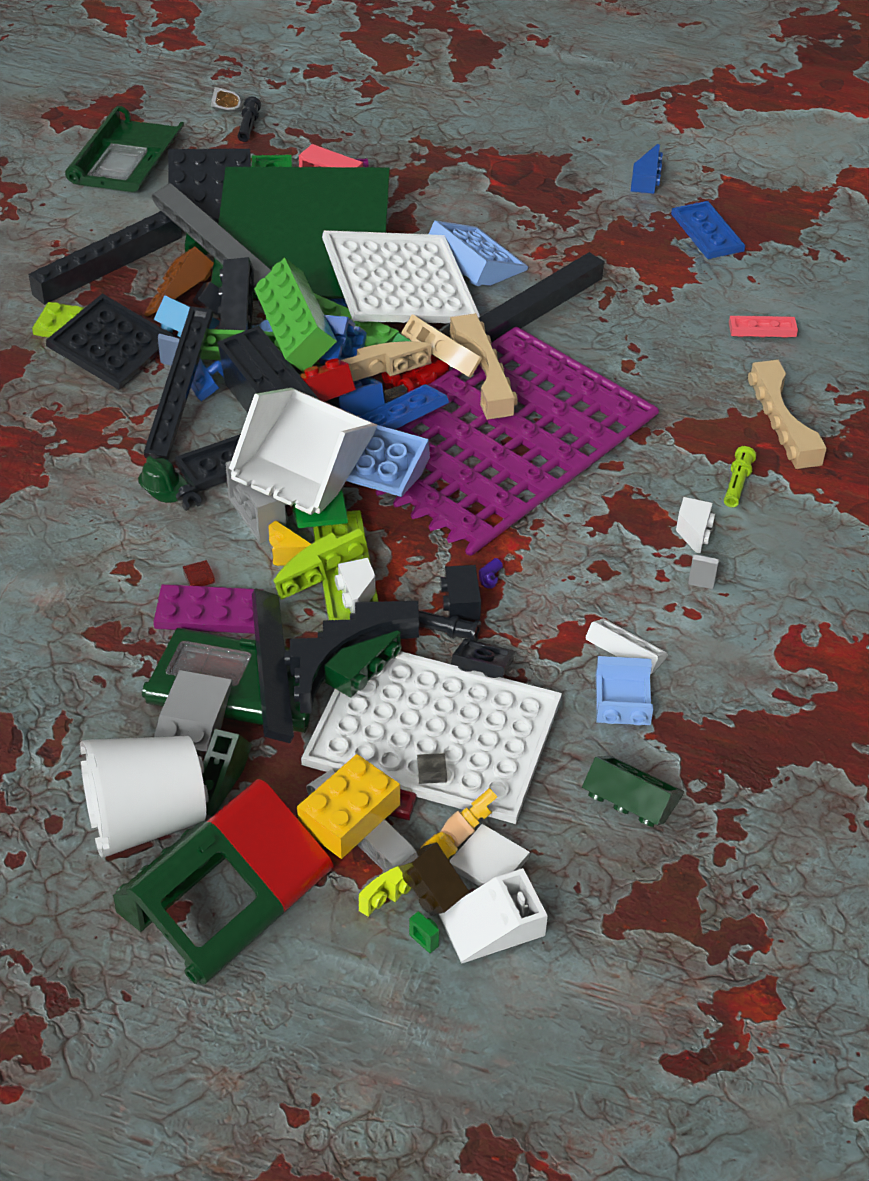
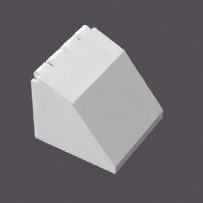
[229,388,377,515]

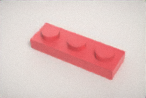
[729,316,798,338]

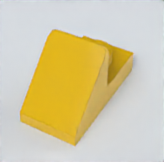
[268,520,311,566]

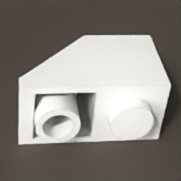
[676,497,715,553]
[335,558,375,613]

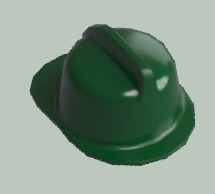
[138,456,188,503]

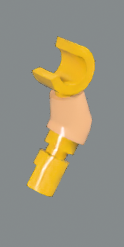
[421,788,497,858]

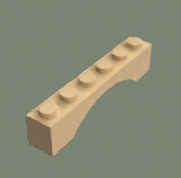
[450,313,517,420]
[748,360,826,469]

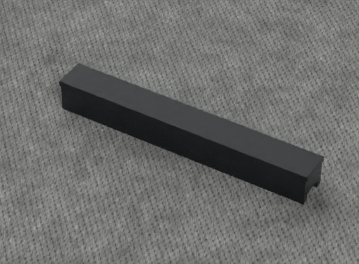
[479,252,605,342]

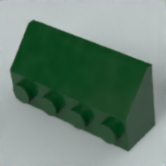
[113,821,225,932]

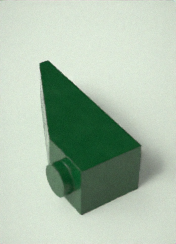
[202,729,252,816]

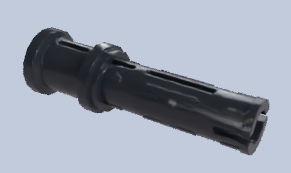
[237,96,261,142]
[419,611,481,641]

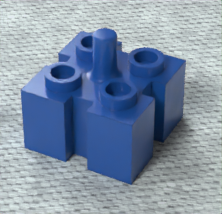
[317,315,367,365]

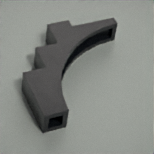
[285,601,419,713]

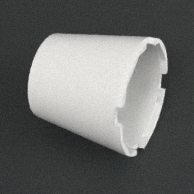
[80,736,208,857]

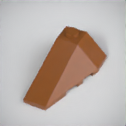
[144,247,214,317]

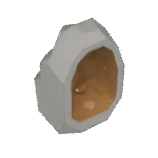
[211,87,243,112]

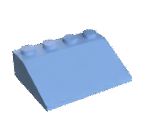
[429,220,528,286]
[346,425,430,497]

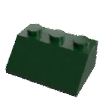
[582,755,685,827]

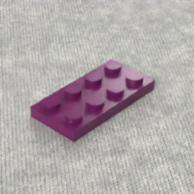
[153,584,264,634]

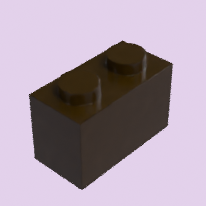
[398,842,469,916]

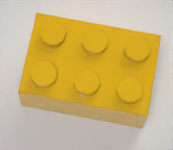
[297,754,400,859]

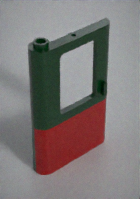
[126,779,333,984]

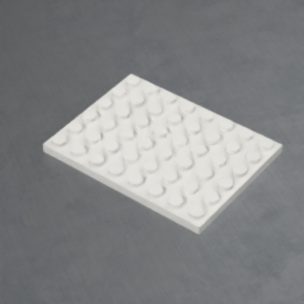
[301,651,562,824]

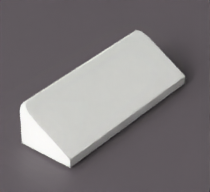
[586,618,668,674]

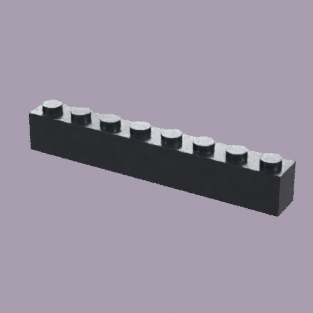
[28,211,182,305]

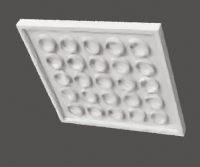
[322,231,480,324]

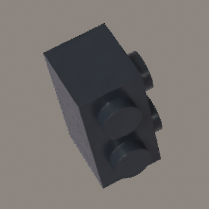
[440,565,481,620]

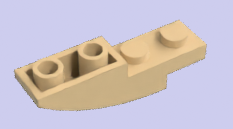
[401,314,482,378]
[341,341,431,381]

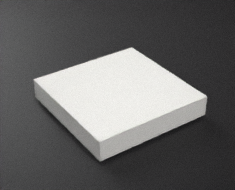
[450,824,530,887]

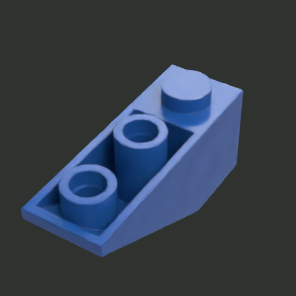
[631,144,663,194]

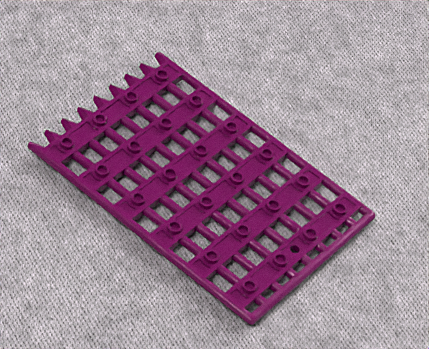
[376,327,659,556]

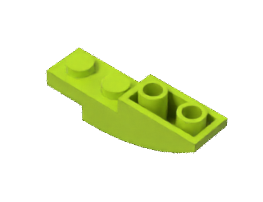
[273,528,368,600]

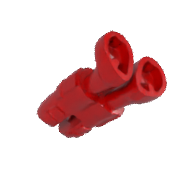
[382,354,449,397]

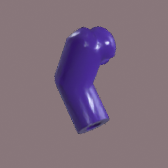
[479,558,503,588]

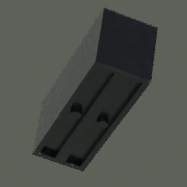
[217,326,318,413]

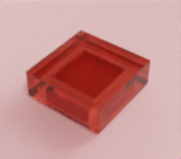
[183,560,215,586]

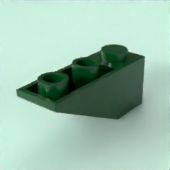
[325,630,401,698]

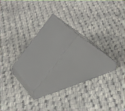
[688,554,719,589]

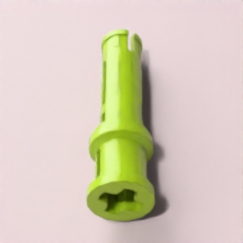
[724,446,756,508]

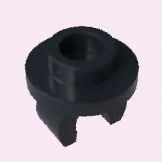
[176,484,202,511]

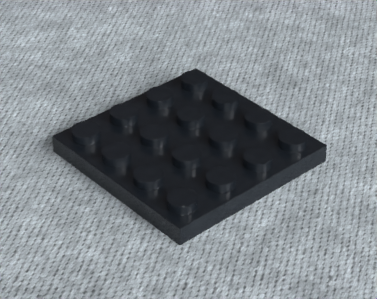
[168,149,251,224]
[46,293,174,390]

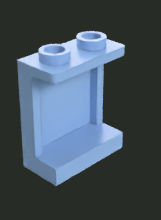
[596,656,653,725]

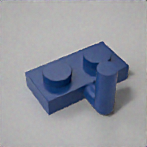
[191,358,224,402]

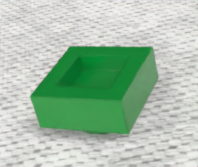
[409,911,439,953]

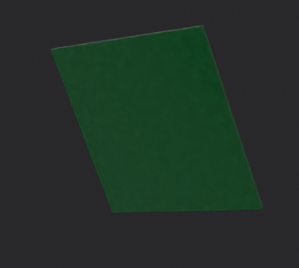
[211,167,390,299]

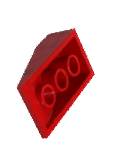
[300,358,356,402]

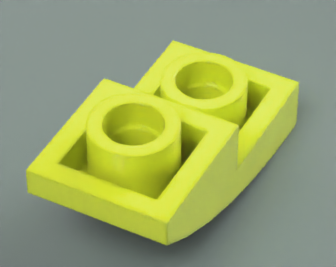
[359,866,411,917]

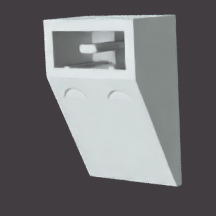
[439,868,548,964]

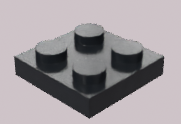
[451,639,515,678]

